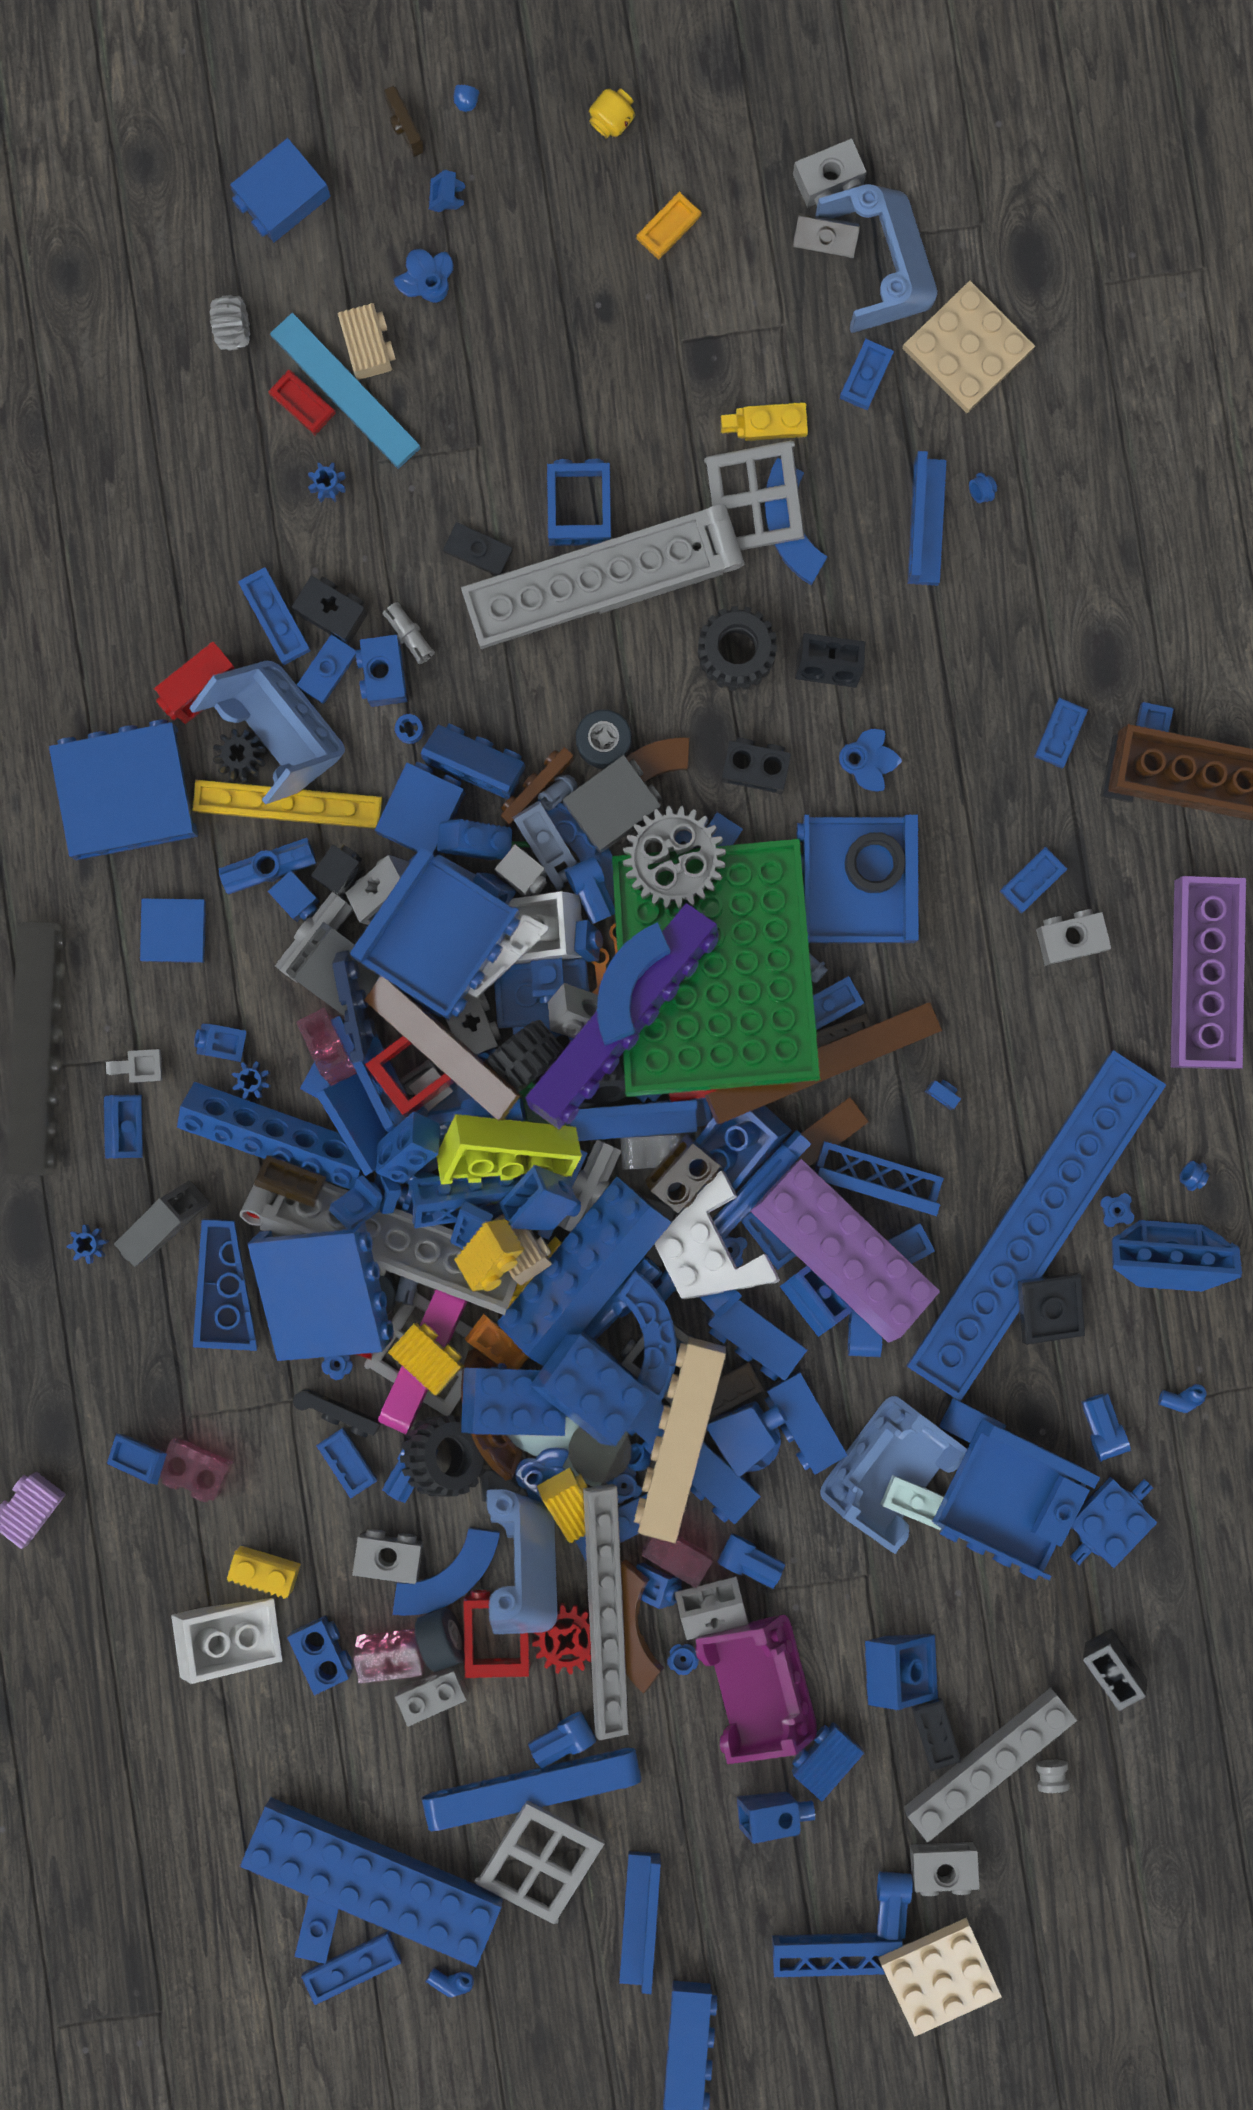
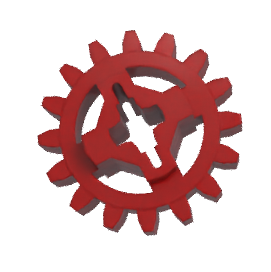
[532,1603,591,1675]

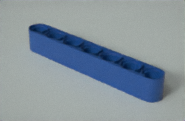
[421,1748,642,1831]

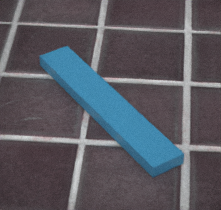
[270,313,420,469]

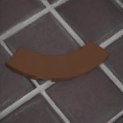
[626,738,690,783]
[461,1348,523,1481]
[621,1559,664,1694]

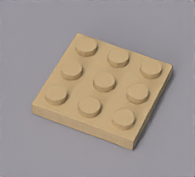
[903,281,1035,414]
[878,1918,1001,2037]

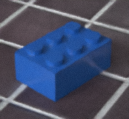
[530,1334,652,1446]
[461,1368,566,1436]

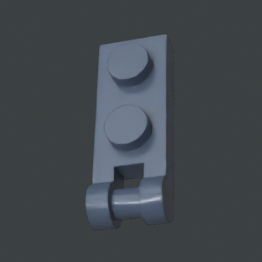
[512,801,577,891]

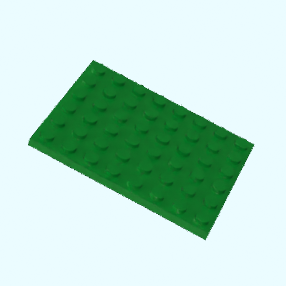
[612,839,820,1097]

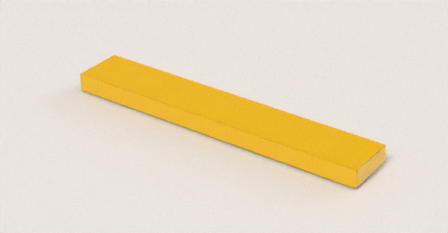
[192,780,383,829]

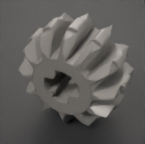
[209,295,250,350]

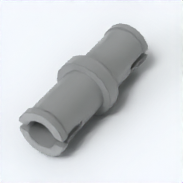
[383,602,435,664]

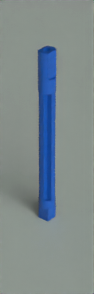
[653,1130,811,1302]

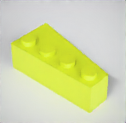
[436,1114,582,1185]

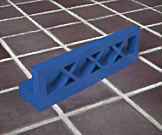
[907,451,946,586]
[331,1014,410,1133]
[570,1100,697,1141]
[814,1141,944,1216]
[409,1174,525,1228]
[619,1851,661,1994]
[772,1933,903,1977]

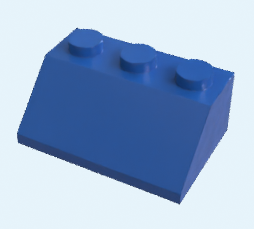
[420,724,526,800]

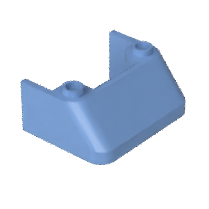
[815,184,937,334]
[189,661,345,804]

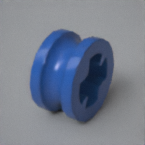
[395,714,424,744]

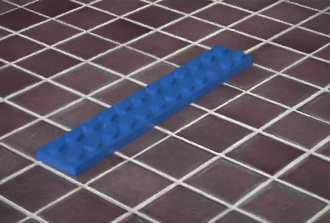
[906,1050,1166,1402]

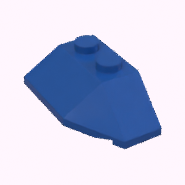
[1111,1220,1242,1292]

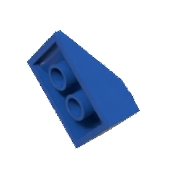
[689,1105,792,1193]

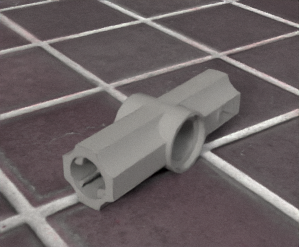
[275,892,353,983]
[558,1140,621,1232]

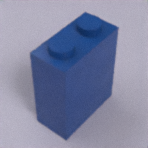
[230,138,331,243]
[375,762,466,857]

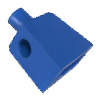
[499,1165,581,1231]
[706,1401,788,1478]
[737,1792,815,1844]

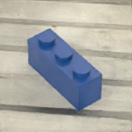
[707,1300,807,1381]
[764,1370,848,1475]

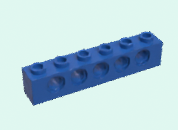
[177,1082,363,1190]

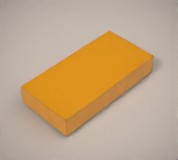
[637,191,702,260]

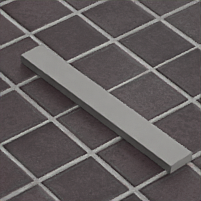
[583,1484,629,1740]

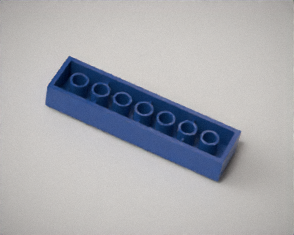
[240,1797,503,1967]

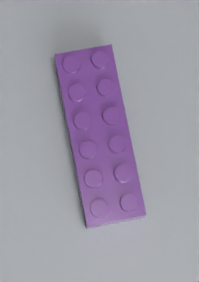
[1171,876,1246,1069]
[751,1159,940,1343]

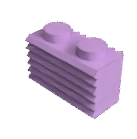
[0,1472,66,1549]

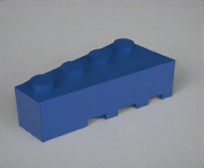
[193,1218,258,1351]

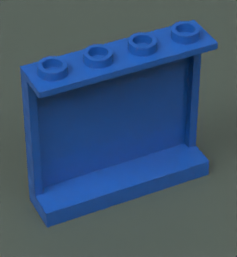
[49,719,198,860]
[797,815,919,943]
[350,846,521,1020]
[248,1221,394,1361]
[932,1419,1100,1581]

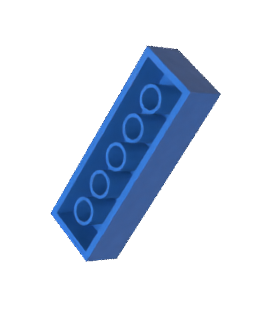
[497,1177,672,1366]

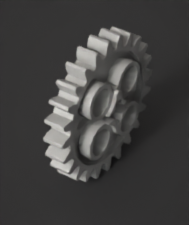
[623,806,726,909]

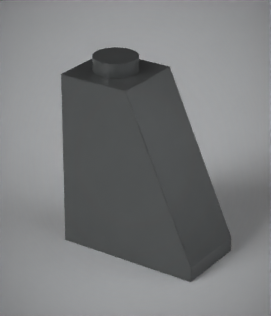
[114,1180,210,1267]

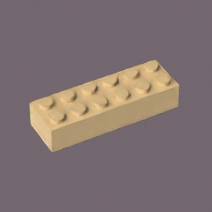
[634,1337,726,1543]

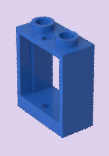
[547,459,611,546]

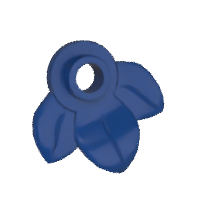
[394,249,453,303]
[839,729,902,792]
[515,1448,569,1503]

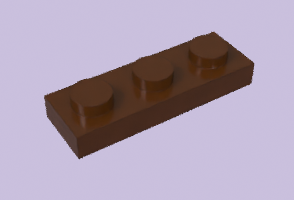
[500,747,574,828]

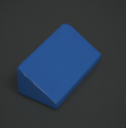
[104,1095,143,1158]

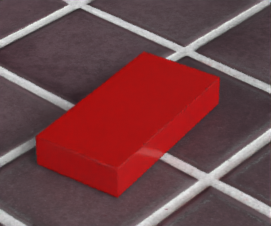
[268,370,336,436]

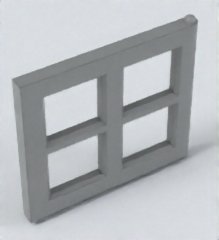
[704,440,805,550]
[364,1289,487,1416]
[475,1800,604,1924]

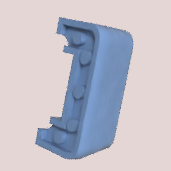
[820,1396,967,1554]
[487,1489,557,1634]

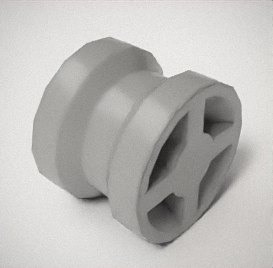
[1036,1759,1070,1793]

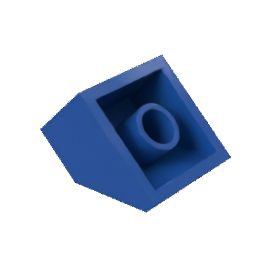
[865,1634,938,1710]

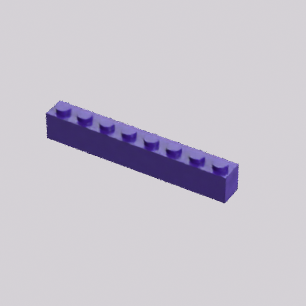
[525,903,719,1130]

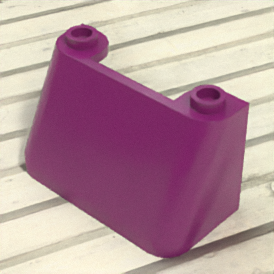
[695,1615,817,1764]

